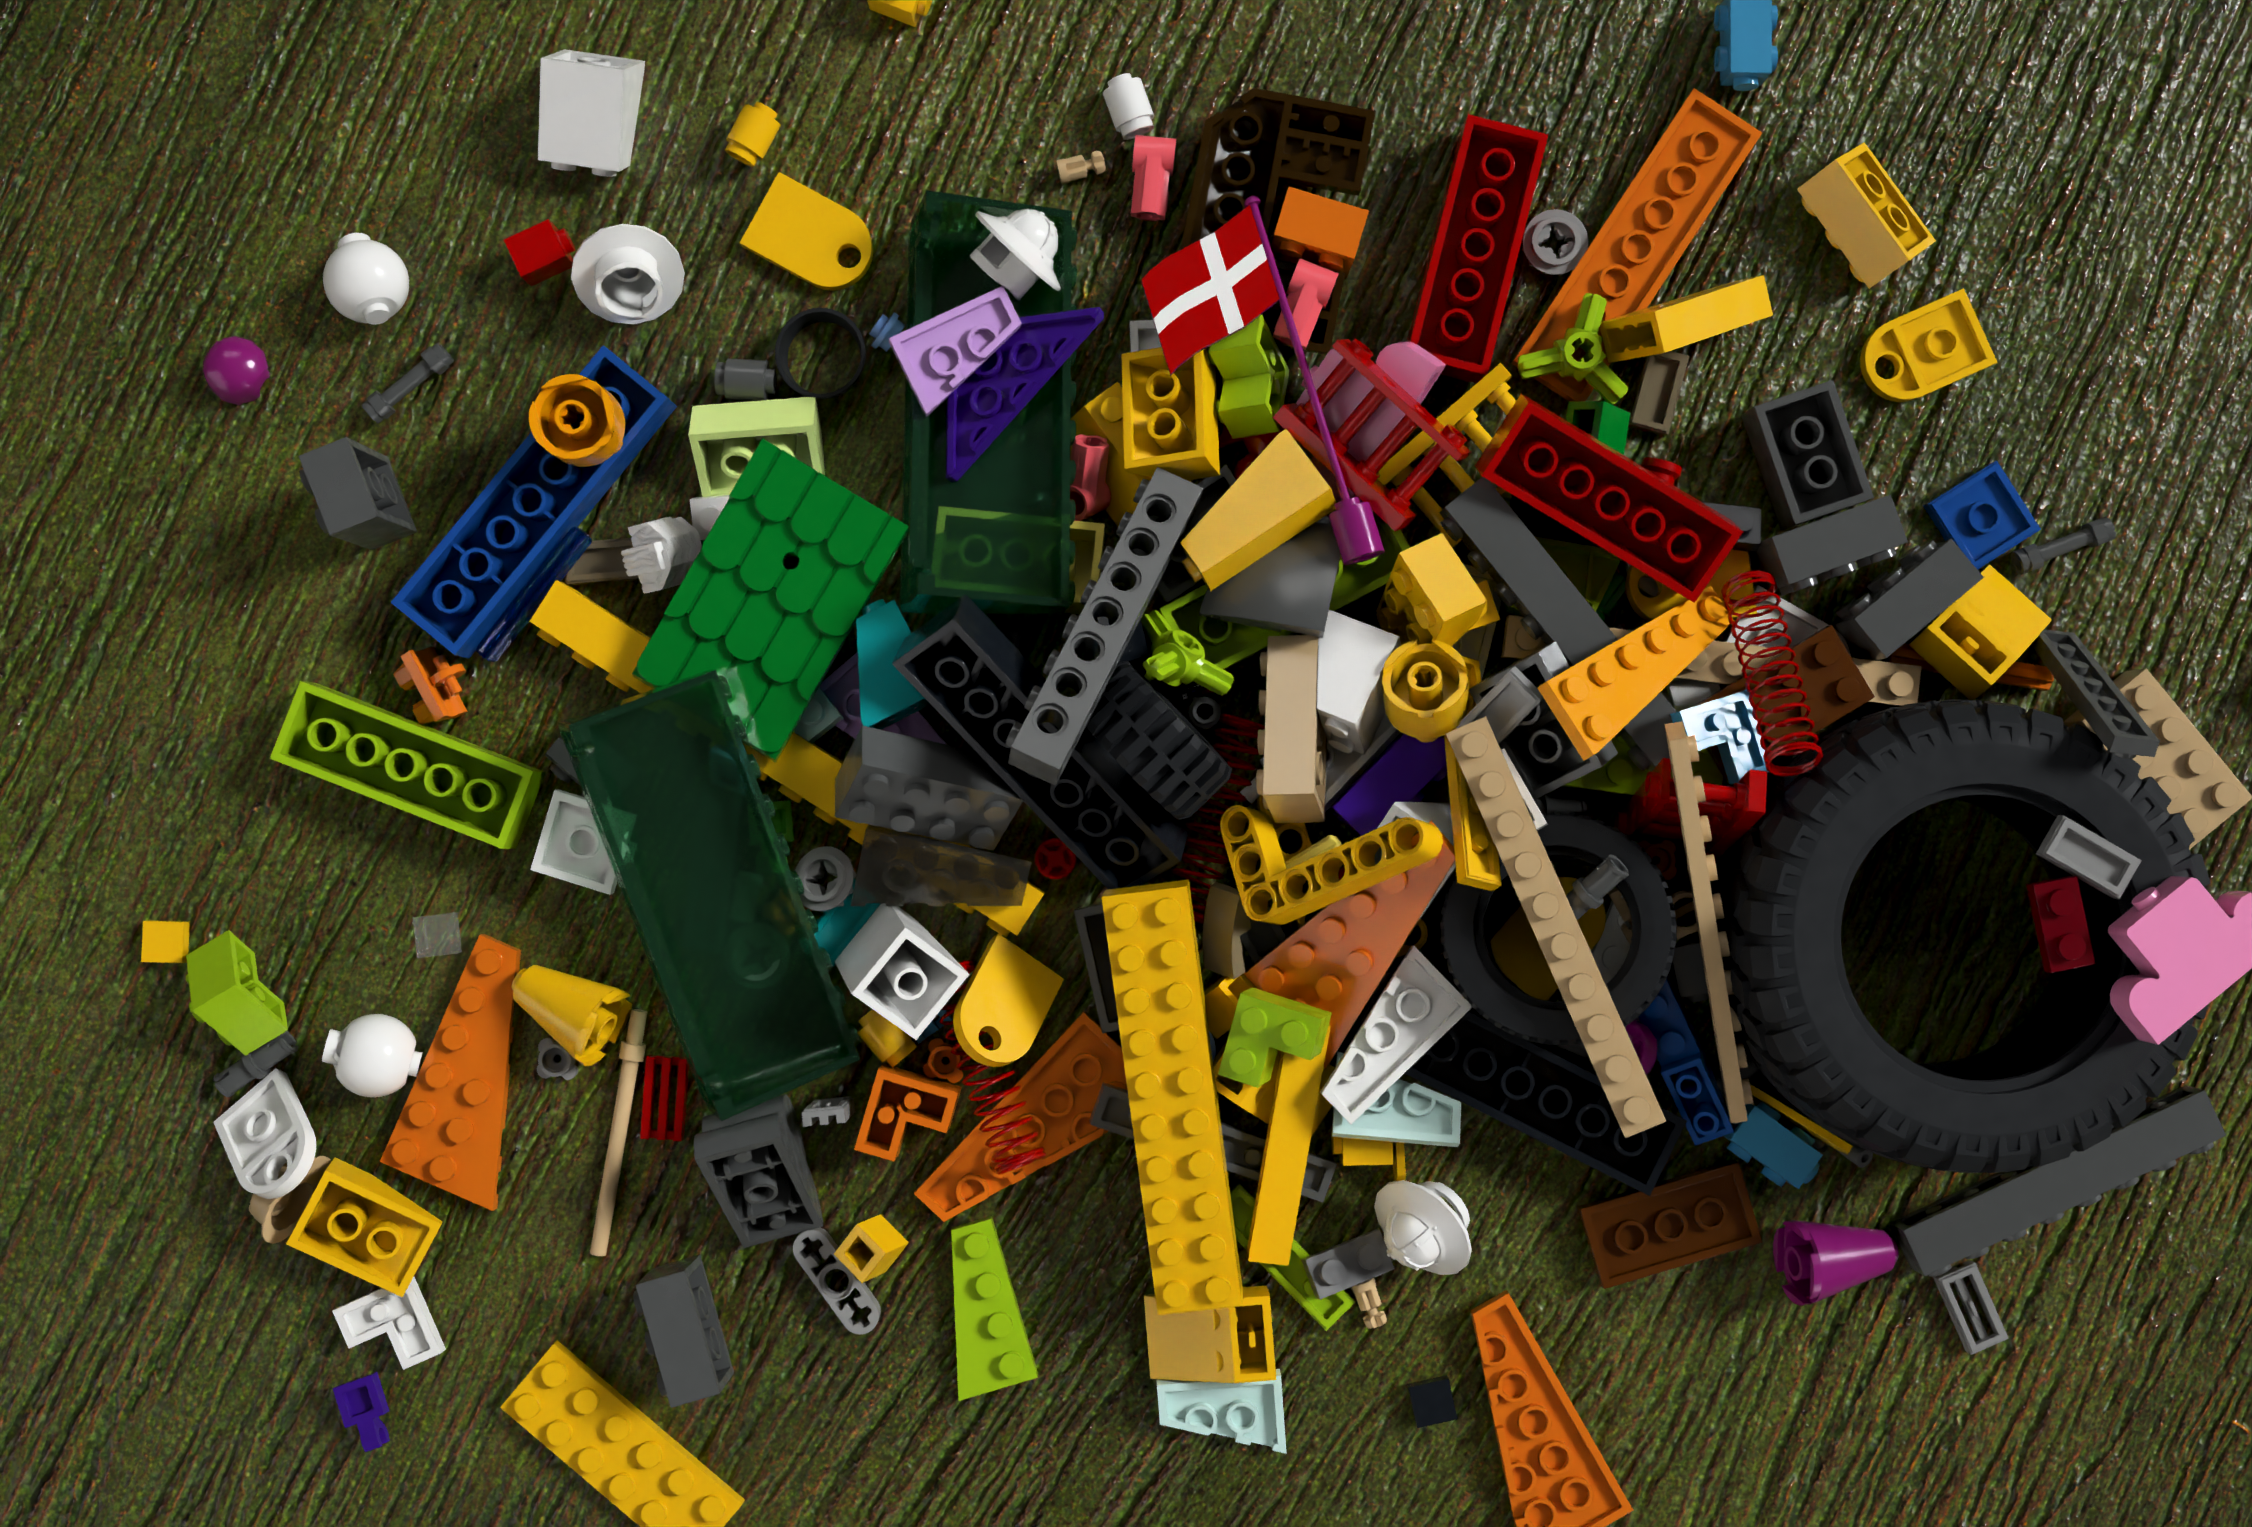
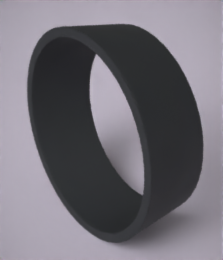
[775,308,865,399]

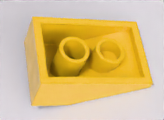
[286,1157,443,1297]

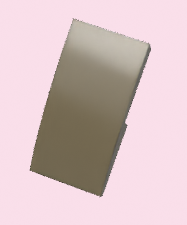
[1202,882,1251,979]

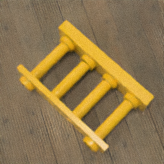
[1378,363,1516,548]

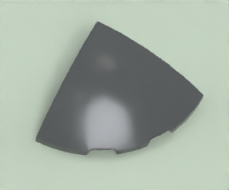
[1199,516,1341,638]

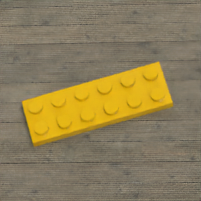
[500,1340,745,1527]

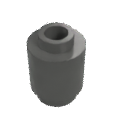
[714,358,777,401]

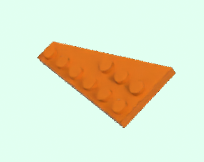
[1245,820,1455,1069]
[380,934,521,1211]
[914,1011,1127,1222]
[1470,1290,1633,1527]

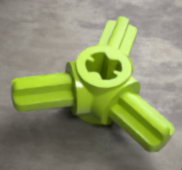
[1517,293,1628,405]
[1141,610,1234,695]

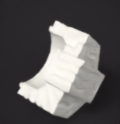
[621,517,702,594]

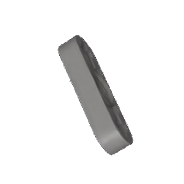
[793,1227,881,1335]

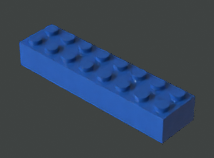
[391,345,677,658]

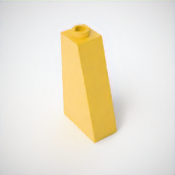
[1600,275,1773,363]
[1180,429,1336,591]

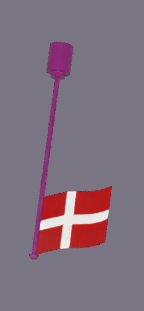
[1141,196,1385,565]

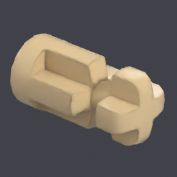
[1056,151,1106,185]
[1351,1278,1387,1329]

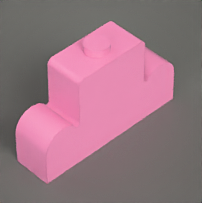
[1296,342,1447,502]
[2108,876,2252,1045]

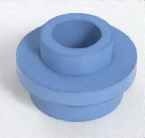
[869,312,905,352]

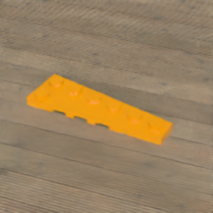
[1537,586,1734,761]

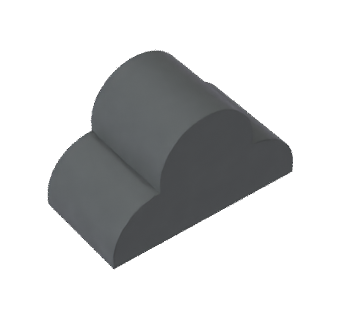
[694,1094,824,1248]

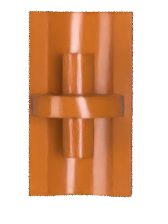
[393,647,468,724]

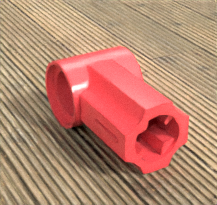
[1131,135,1176,221]
[1273,259,1339,350]
[1057,434,1111,521]

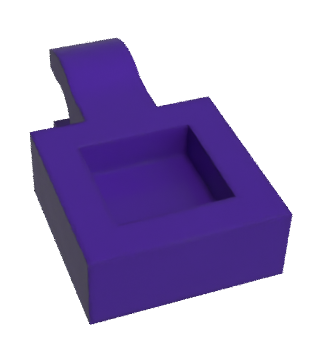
[332,1372,390,1452]

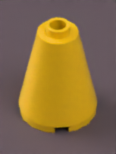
[511,965,632,1066]

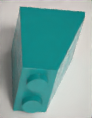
[856,599,931,730]

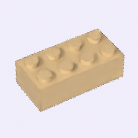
[1256,635,1327,823]
[2064,668,2252,850]

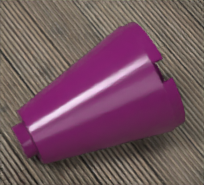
[1773,1220,1899,1306]

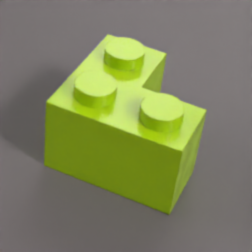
[1207,315,1289,439]
[186,930,288,1056]
[1218,987,1332,1088]

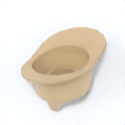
[249,1156,331,1244]

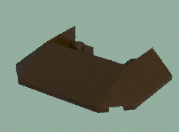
[1181,88,1376,355]

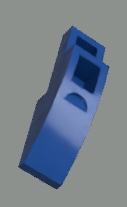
[1638,976,1735,1146]

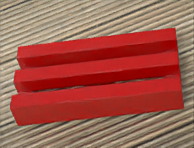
[640,1055,690,1141]

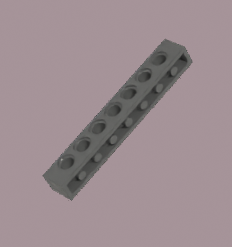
[1005,467,1203,786]

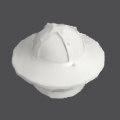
[970,209,1061,301]
[571,224,685,325]
[1374,1180,1472,1275]

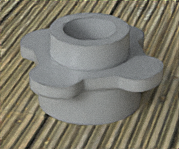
[537,1038,578,1080]

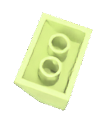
[688,397,825,497]

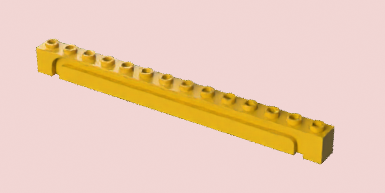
[529,580,1046,937]

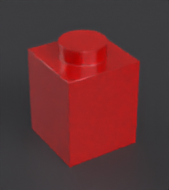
[504,219,575,286]

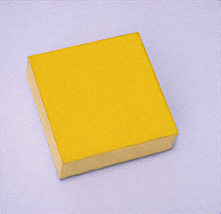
[141,920,190,963]

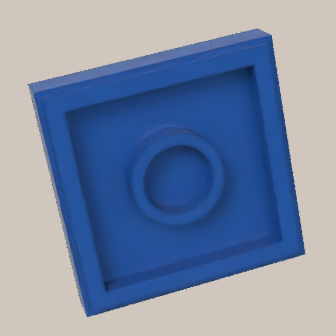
[1923,460,2041,570]

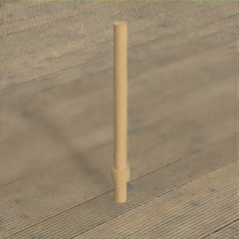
[590,1009,648,1256]

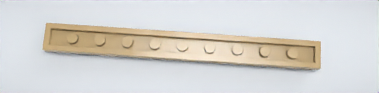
[1501,615,1922,707]
[1446,716,1667,1138]
[1664,721,1753,1123]

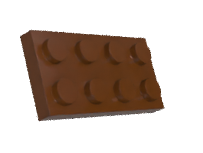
[1692,625,1875,783]
[1577,1160,1763,1289]

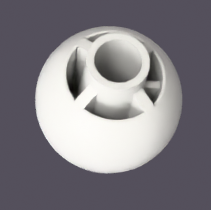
[323,233,409,325]
[322,1014,422,1097]

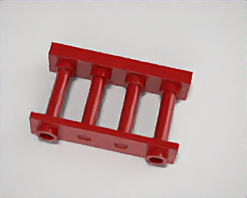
[1273,338,1472,531]
[1613,758,1767,863]

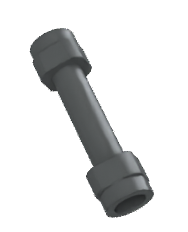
[361,342,454,424]
[2011,517,2116,575]

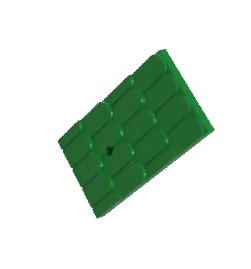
[632,438,909,763]

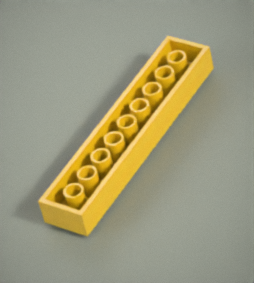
[1102,880,1243,1315]

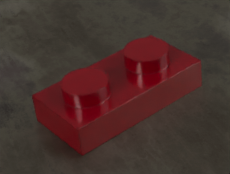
[2026,876,2095,973]

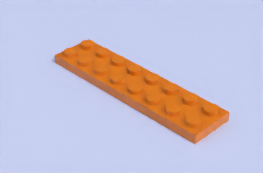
[1511,88,1762,401]

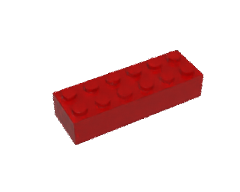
[1407,114,1549,384]
[1475,393,1744,603]

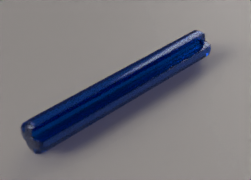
[476,527,592,662]

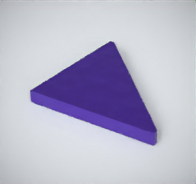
[946,307,1104,482]

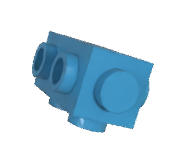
[1714,0,1778,91]
[1724,1101,1823,1189]

